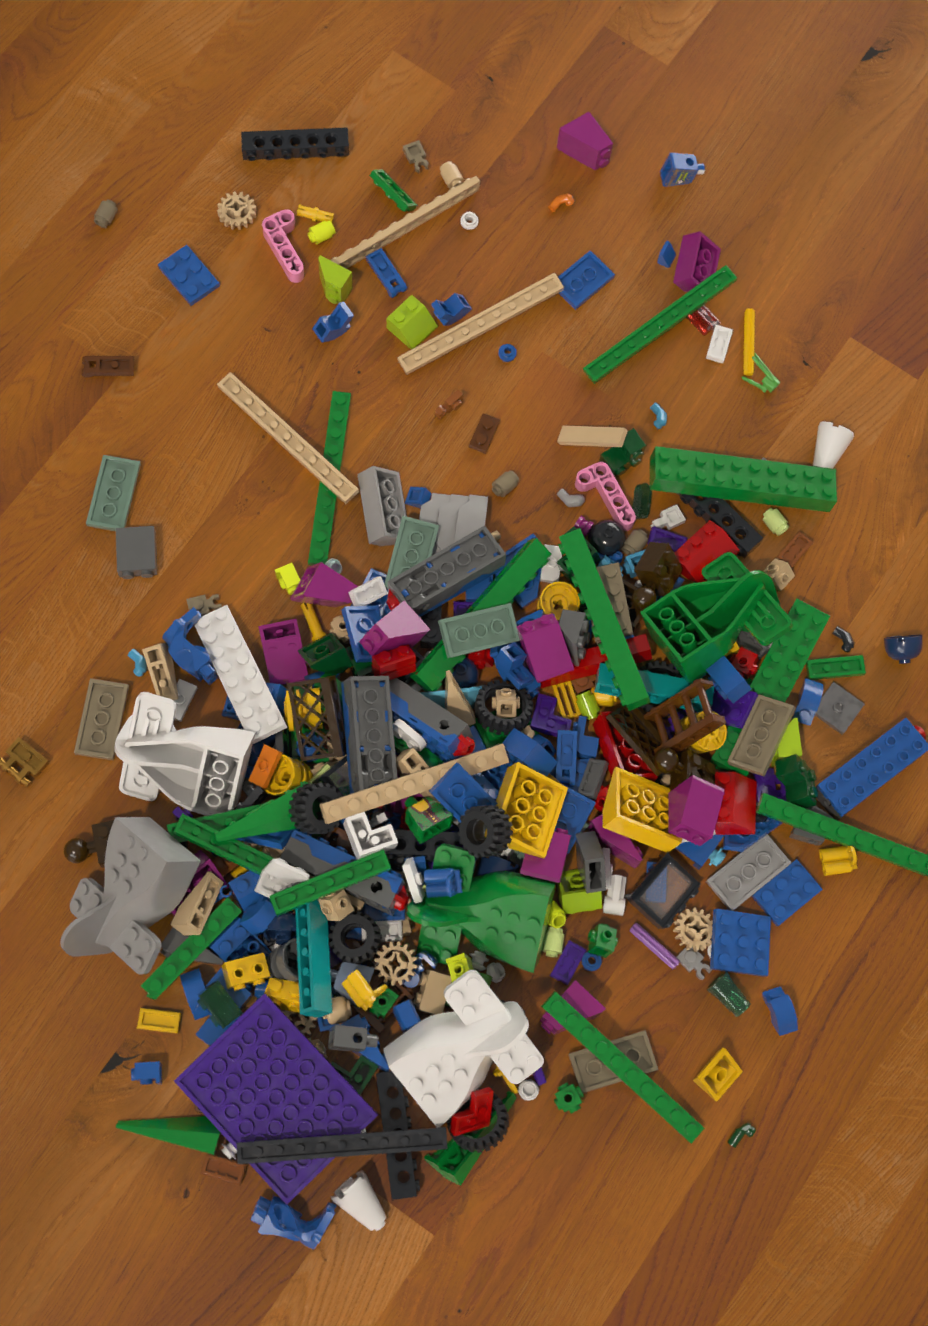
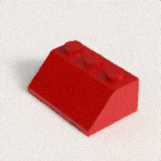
[674,520,740,583]
[715,772,757,835]

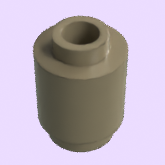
[94,200,118,228]
[492,470,519,497]
[622,529,648,556]

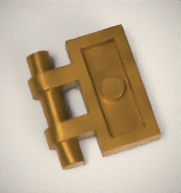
[0,737,49,787]

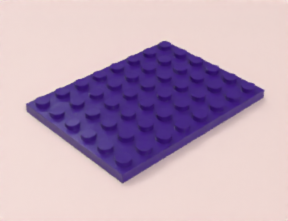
[174,993,378,1205]

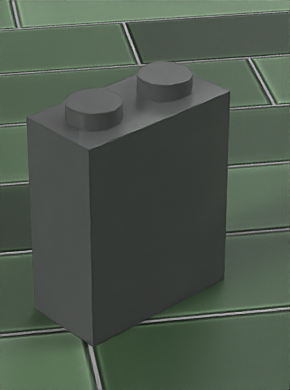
[116,526,158,579]
[575,831,606,893]

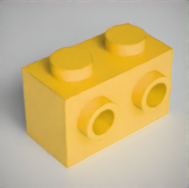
[221,953,270,991]
[265,977,300,1013]

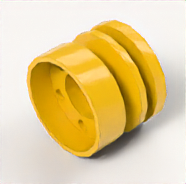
[537,582,580,623]
[284,688,323,731]
[675,711,727,754]
[263,755,313,797]

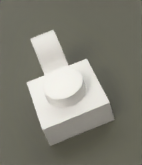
[651,505,686,530]

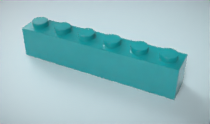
[594,663,714,712]
[295,900,332,1018]

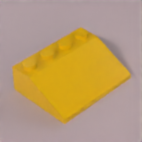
[484,762,568,859]
[603,767,682,852]

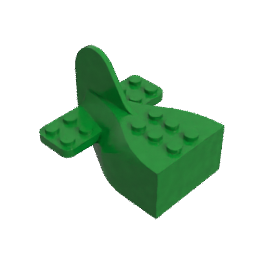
[640,552,793,685]
[407,844,556,973]

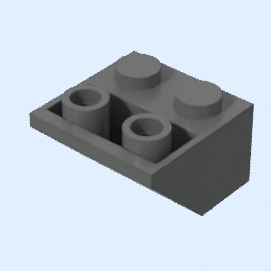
[559,609,590,666]

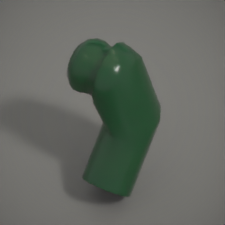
[727,1123,756,1148]

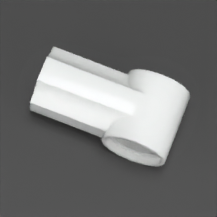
[603,875,626,916]

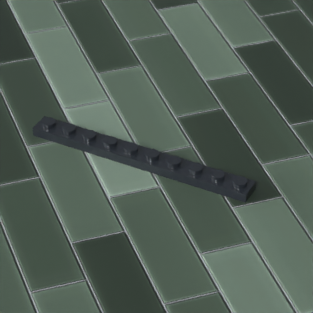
[237,1127,448,1164]

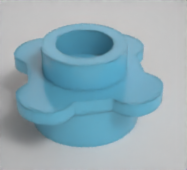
[709,847,726,867]

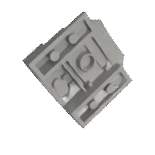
[419,493,488,556]

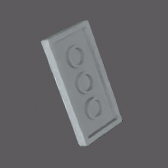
[706,834,791,911]

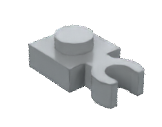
[676,947,712,980]

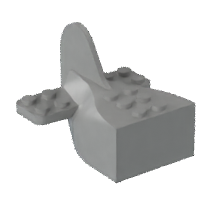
[60,817,201,974]

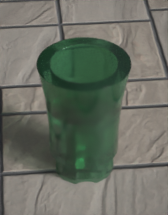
[706,971,751,1017]

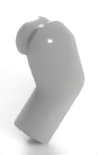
[557,489,585,507]

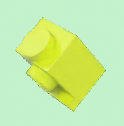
[275,563,300,595]
[446,953,474,982]

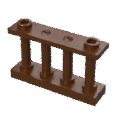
[643,679,726,754]
[331,941,414,1034]

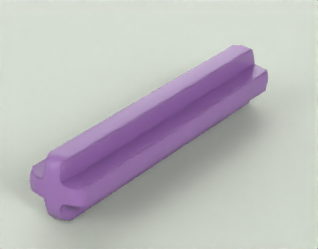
[630,923,680,969]

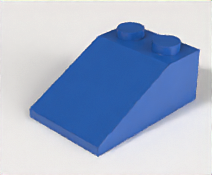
[228,871,264,936]

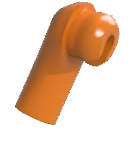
[548,193,575,212]

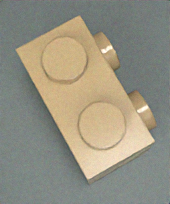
[413,970,452,1015]

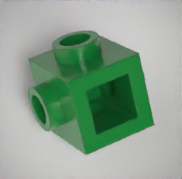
[587,924,618,958]
[554,1082,585,1114]

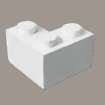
[343,812,398,860]

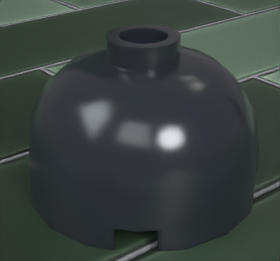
[588,520,626,557]

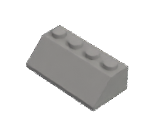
[357,466,407,546]

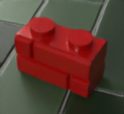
[372,644,416,680]

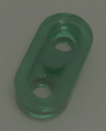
[632,483,652,520]

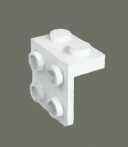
[254,858,310,898]

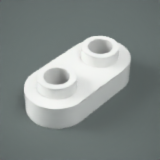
[393,719,426,752]

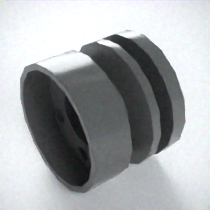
[266,938,299,982]

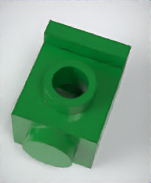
[369,984,399,1019]

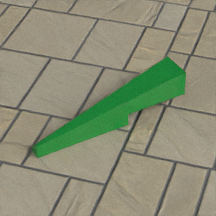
[213,781,317,842]
[424,1091,516,1186]
[115,1116,222,1155]

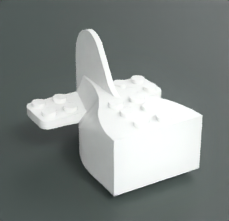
[114,692,255,816]
[383,970,544,1127]

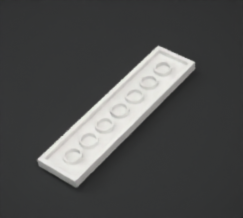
[194,605,287,744]

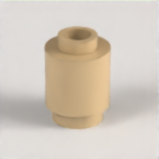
[440,161,464,189]

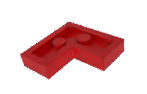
[450,1087,494,1136]

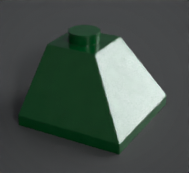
[297,633,353,675]

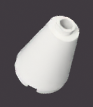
[813,421,854,469]
[331,1171,386,1231]

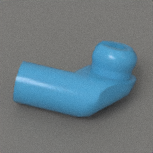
[650,402,667,429]
[128,649,147,677]

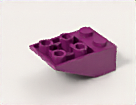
[258,619,308,685]
[587,814,643,869]

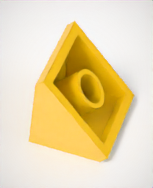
[693,1047,743,1102]

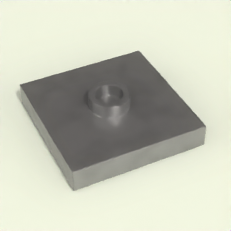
[815,682,865,735]

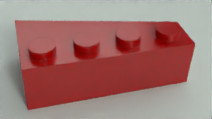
[593,711,658,782]

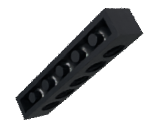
[241,127,349,161]
[677,493,763,559]
[372,829,480,862]
[376,1071,420,1201]

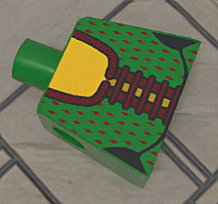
[405,796,453,844]

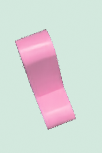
[262,209,304,283]
[575,462,636,531]

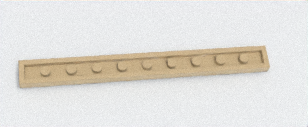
[331,176,480,269]
[397,273,564,375]
[217,372,359,504]
[320,744,509,824]

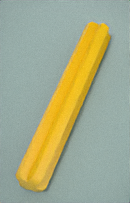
[743,308,755,376]

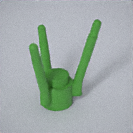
[742,353,780,393]

